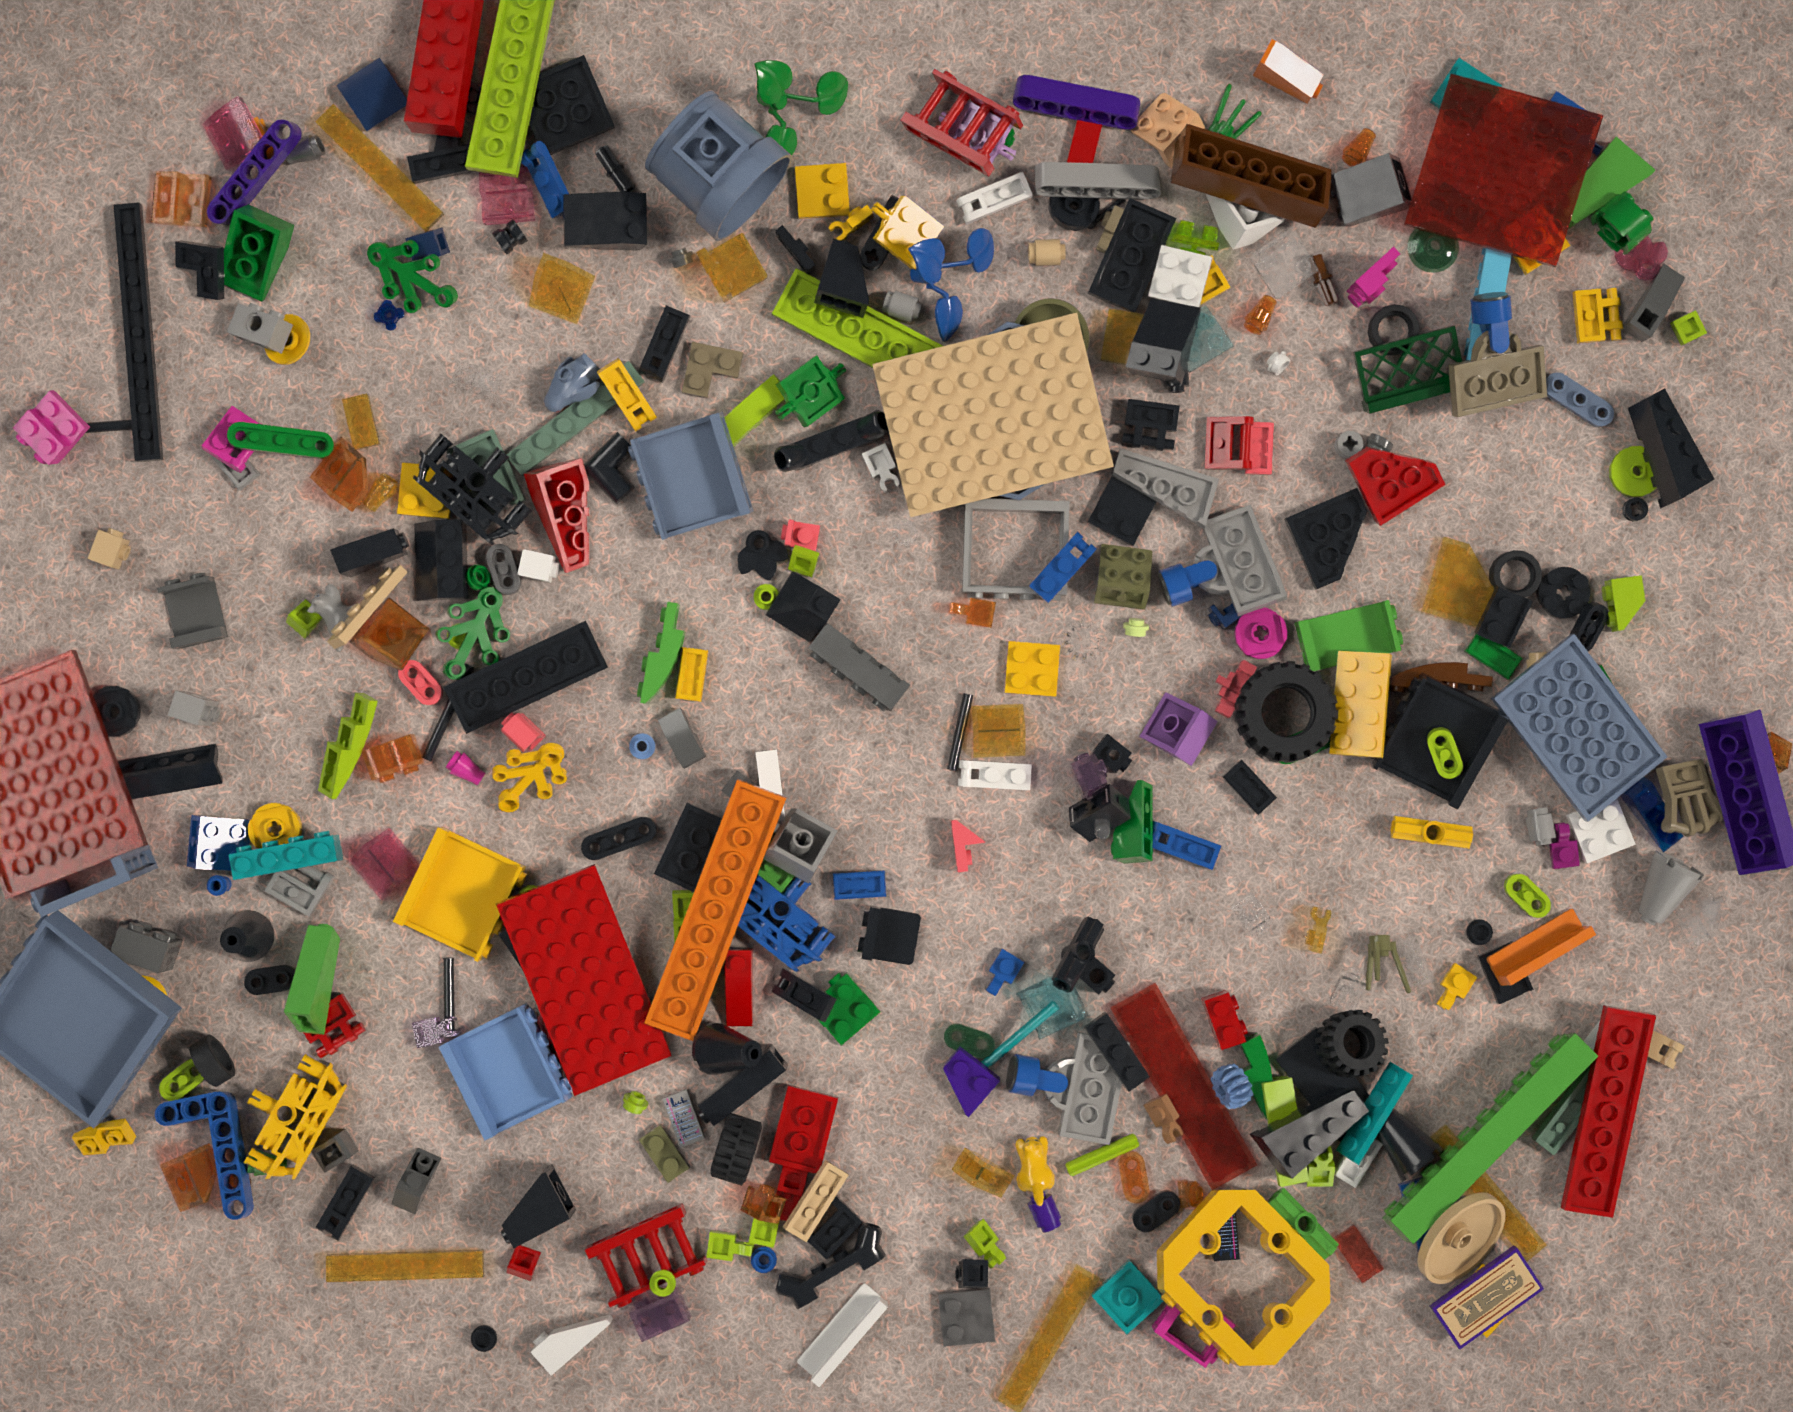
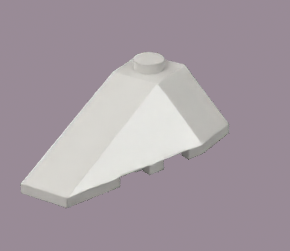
[1206,194,1285,250]

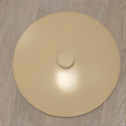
[1417,1192,1505,1284]

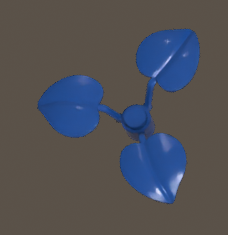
[908,228,994,342]

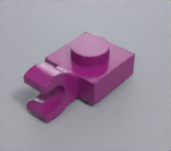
[1549,823,1580,869]

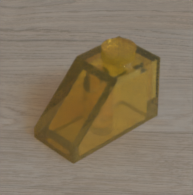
[951,1148,1015,1198]

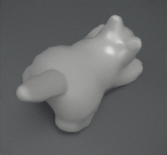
[307,584,355,652]

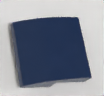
[336,57,407,131]

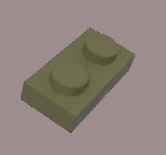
[639,1124,690,1183]

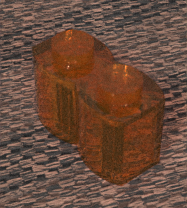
[362,734,425,784]

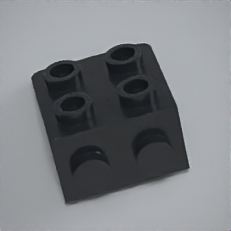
[857,905,921,965]

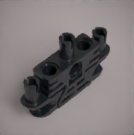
[413,433,532,545]

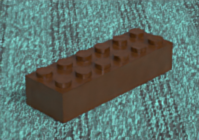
[1170,124,1332,228]

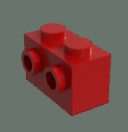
[1201,990,1248,1050]

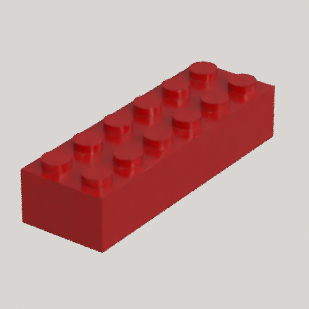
[404,0,484,138]

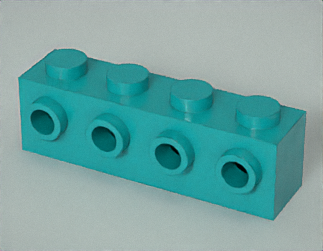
[228,831,343,880]

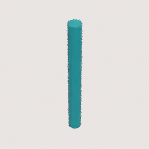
[981,1001,1059,1068]

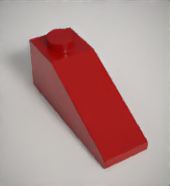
[725,948,753,1026]

